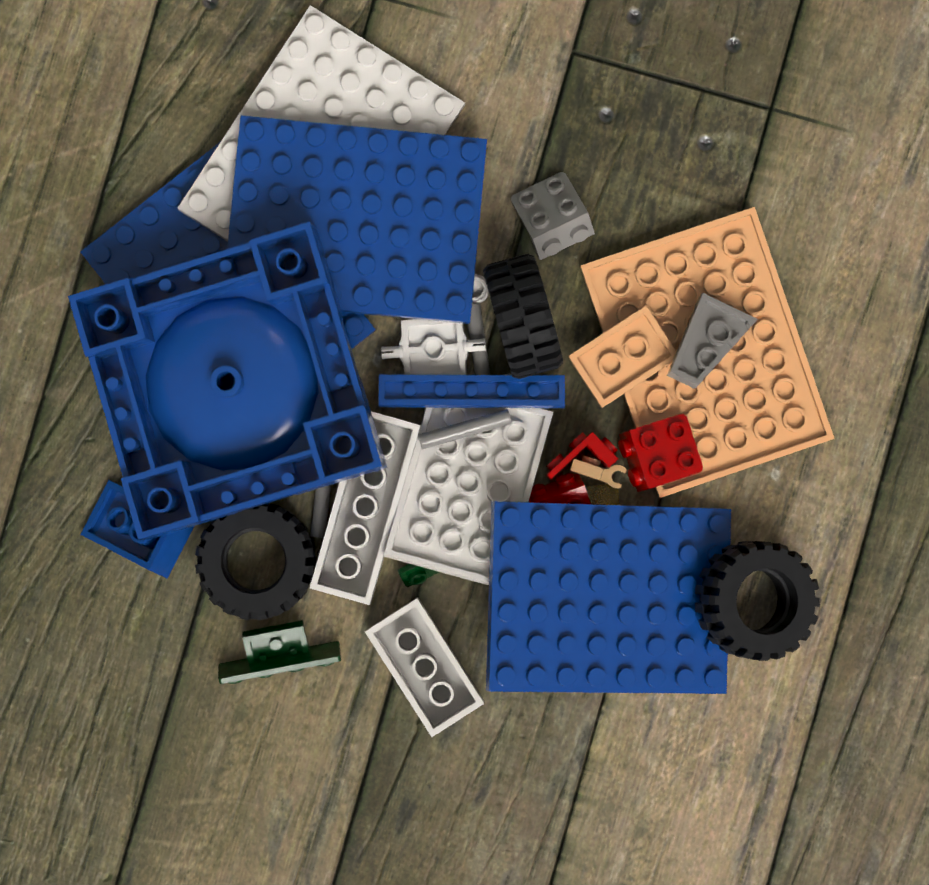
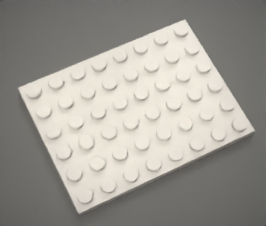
[178,5,465,241]

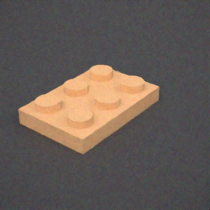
[568,306,676,408]

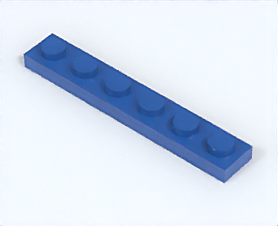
[379,374,565,408]

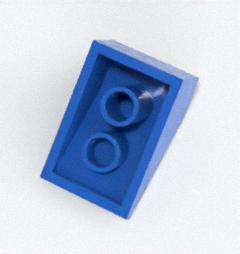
[80,480,194,579]

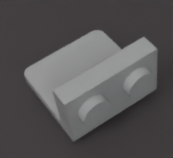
[511,172,595,260]

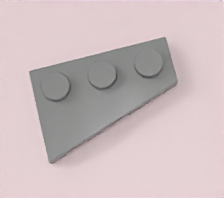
[667,293,758,389]

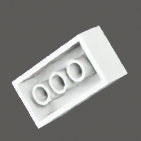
[365,597,484,737]

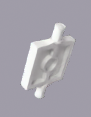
[381,319,487,375]

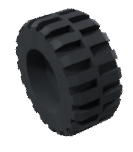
[483,254,563,379]
[195,503,316,620]
[695,541,820,661]

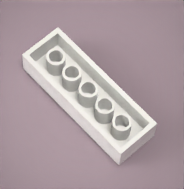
[310,411,421,605]

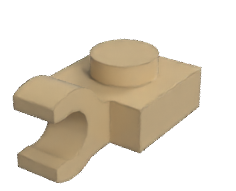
[570,456,627,489]

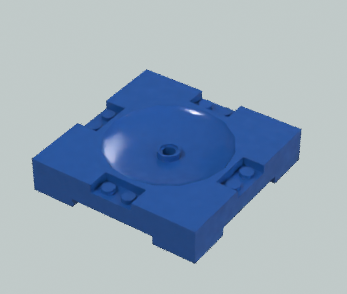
[68,221,388,540]

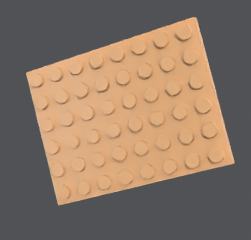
[580,207,835,498]

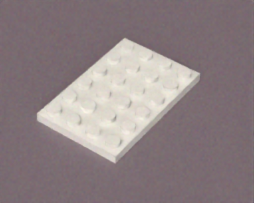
[384,408,553,585]

